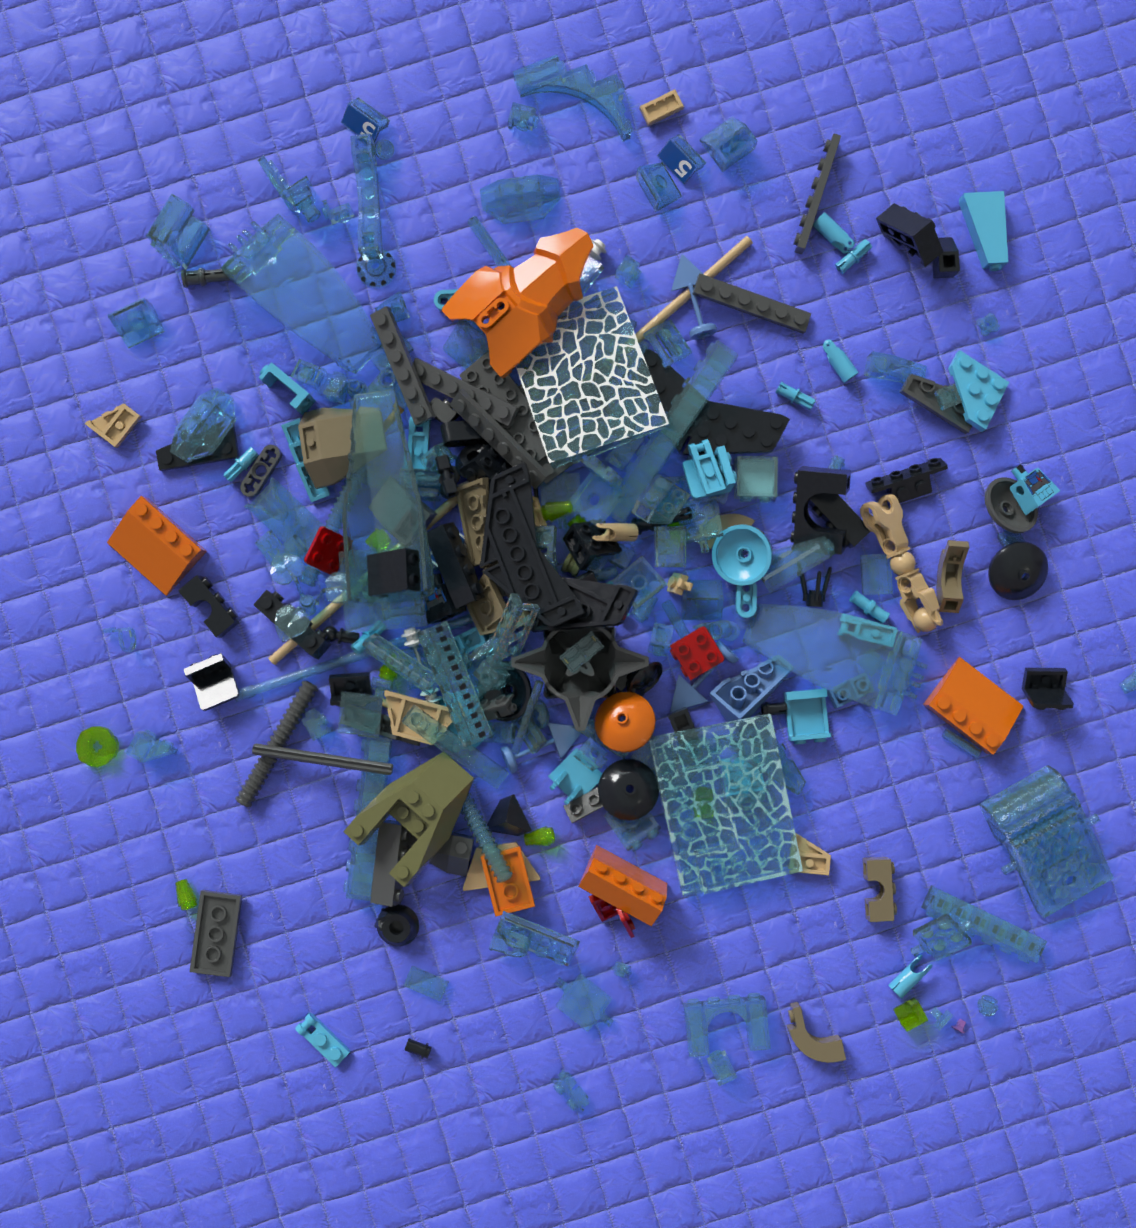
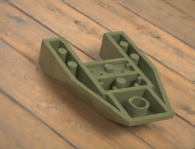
[343,751,474,887]

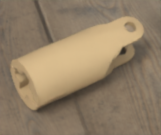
[593,523,638,542]

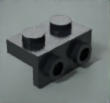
[329,672,373,707]

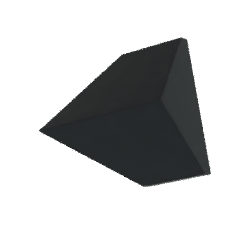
[484,794,532,836]

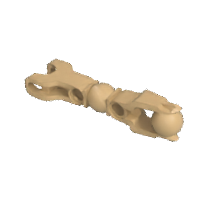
[860,494,943,633]

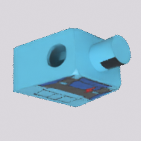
[1010,464,1060,515]

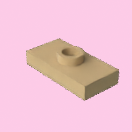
[639,89,684,126]

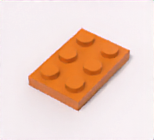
[481,846,535,917]

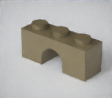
[863,857,897,922]

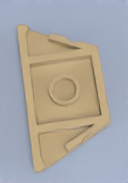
[384,690,461,745]
[463,842,540,891]

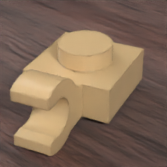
[667,572,693,596]

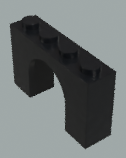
[791,466,851,554]

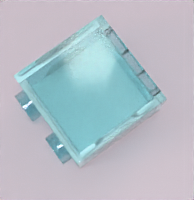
[734,456,778,503]

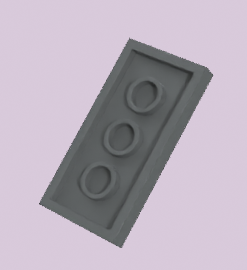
[190,890,242,977]

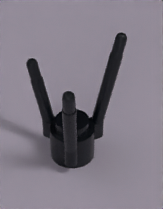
[797,560,832,607]

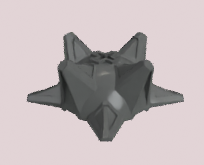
[511,626,649,731]

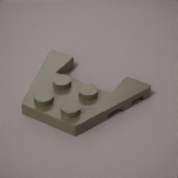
[467,562,533,636]

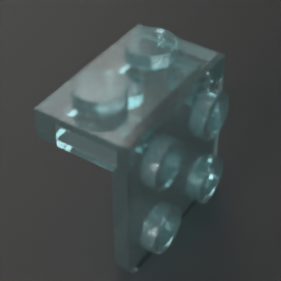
[443,320,489,369]

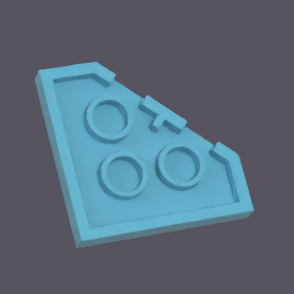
[948,350,1009,432]

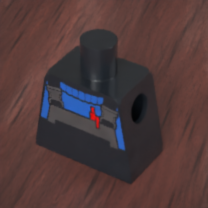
[422,573,467,624]

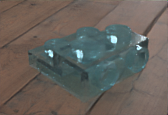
[603,812,661,851]

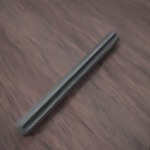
[252,743,393,775]

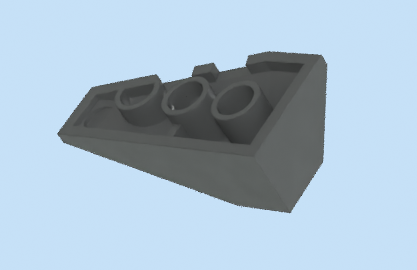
[396,820,475,877]

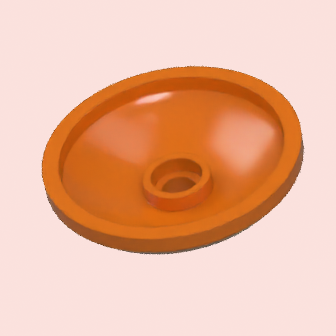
[595,692,656,752]

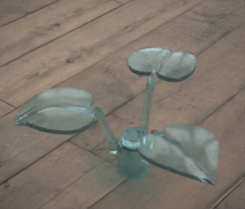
[270,553,362,642]

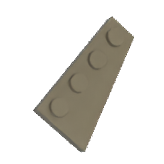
[457,478,489,567]

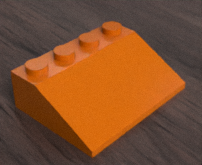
[107,496,207,596]
[923,657,1023,755]
[578,845,667,926]

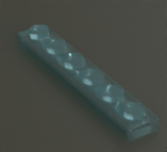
[401,705,509,789]

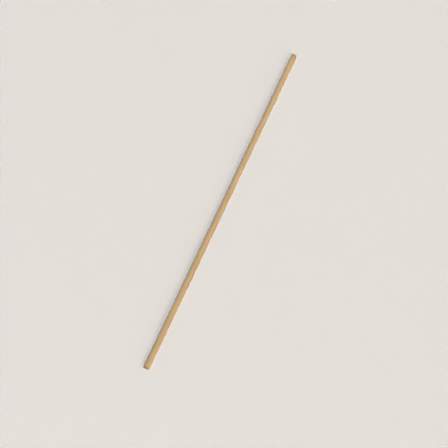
[268,236,753,665]

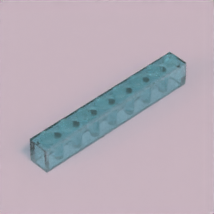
[343,735,393,901]

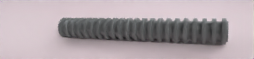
[235,680,318,807]

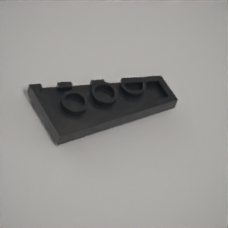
[156,417,240,471]

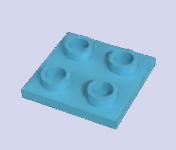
[548,747,602,805]

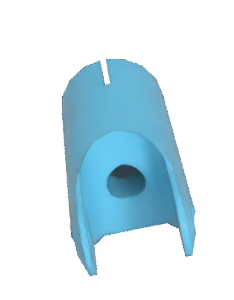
[813,212,854,254]
[823,340,859,383]
[888,955,932,999]

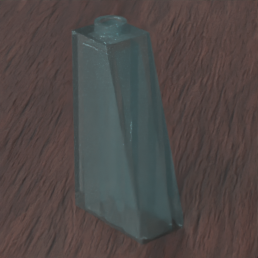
[761,536,836,593]

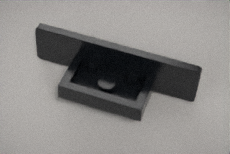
[865,458,948,503]

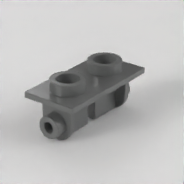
[474,694,517,722]
[563,787,603,823]

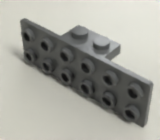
[460,351,561,462]

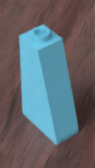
[959,191,1008,271]

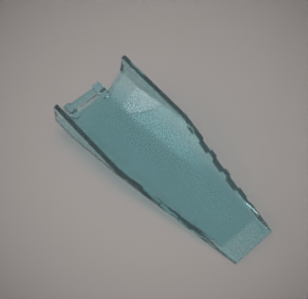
[342,389,435,620]

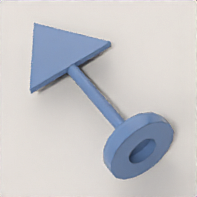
[671,254,717,340]
[670,640,739,712]
[500,722,583,774]

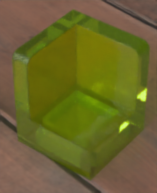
[893,998,928,1031]

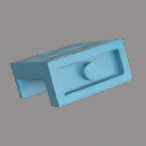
[259,362,316,415]
[783,688,831,744]

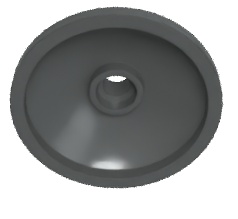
[985,477,1038,533]

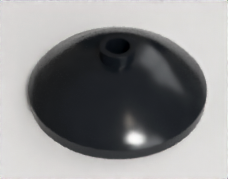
[988,542,1048,600]
[478,661,532,722]
[598,759,659,820]

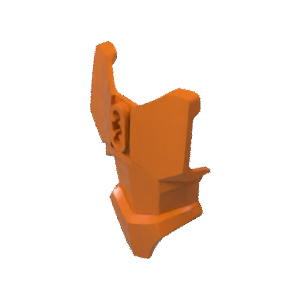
[442,228,594,379]

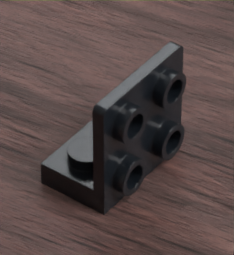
[563,520,622,570]

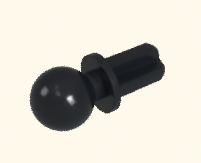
[323,626,360,644]

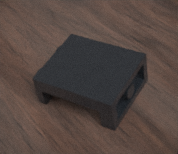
[367,548,421,598]

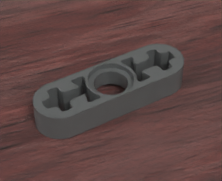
[240,445,282,498]

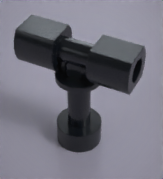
[435,454,459,499]

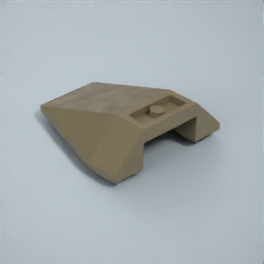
[298,408,388,489]

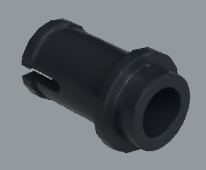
[761,702,787,718]
[405,1038,432,1059]

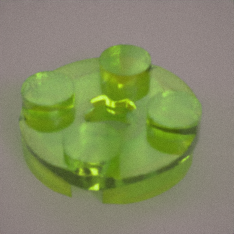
[76,726,119,767]

